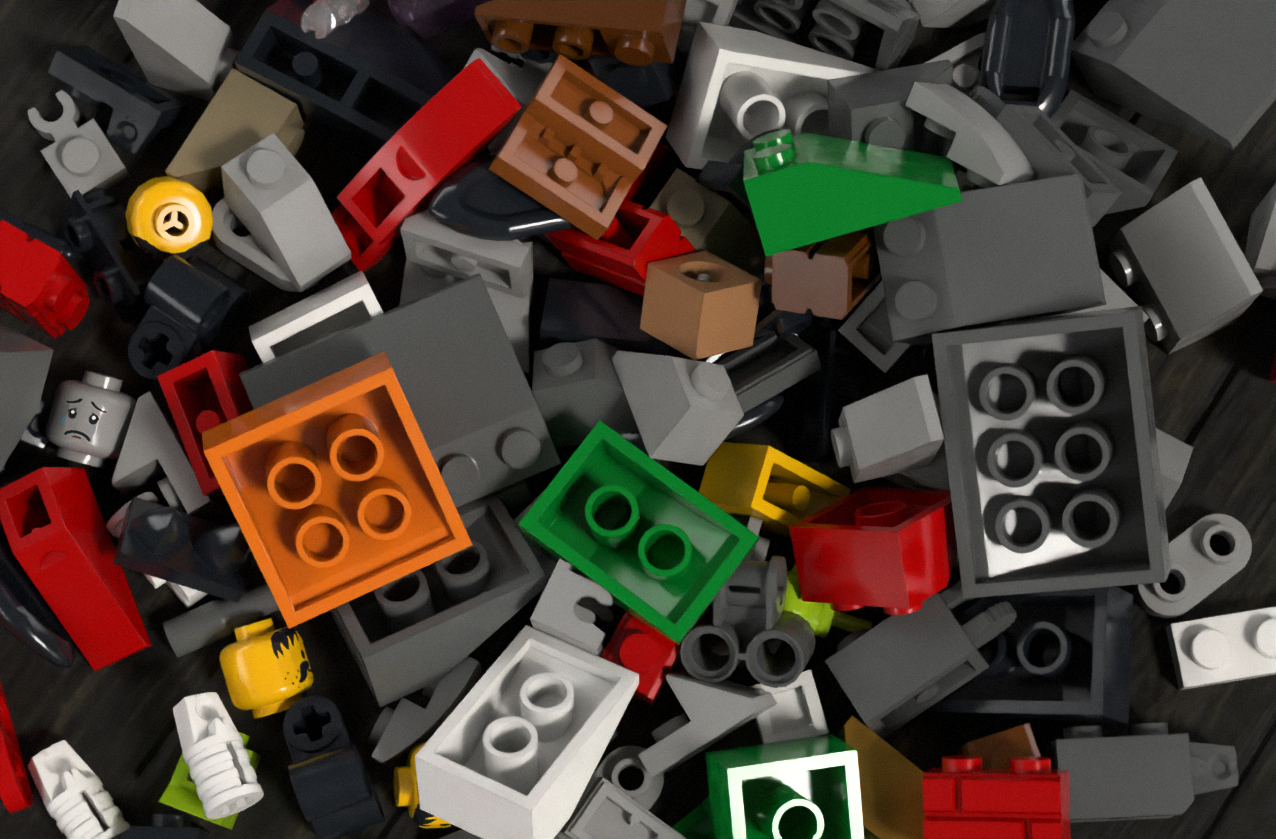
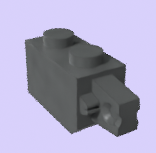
[1046,723,1239,823]

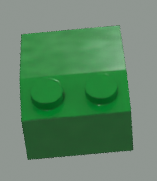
[743,129,963,256]
[518,420,759,645]
[705,734,864,839]

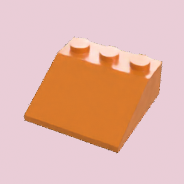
[202,351,473,629]

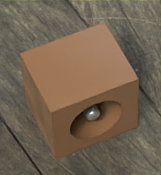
[640,251,762,360]

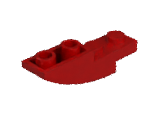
[331,58,522,272]

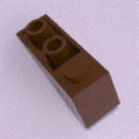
[474,0,687,66]

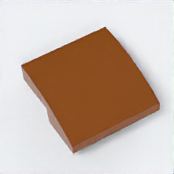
[489,54,667,240]

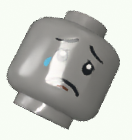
[45,370,137,468]

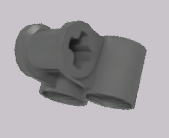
[680,555,816,688]

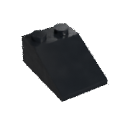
[922,583,1133,725]

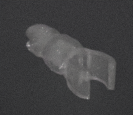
[300,0,370,39]

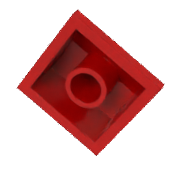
[789,487,958,615]

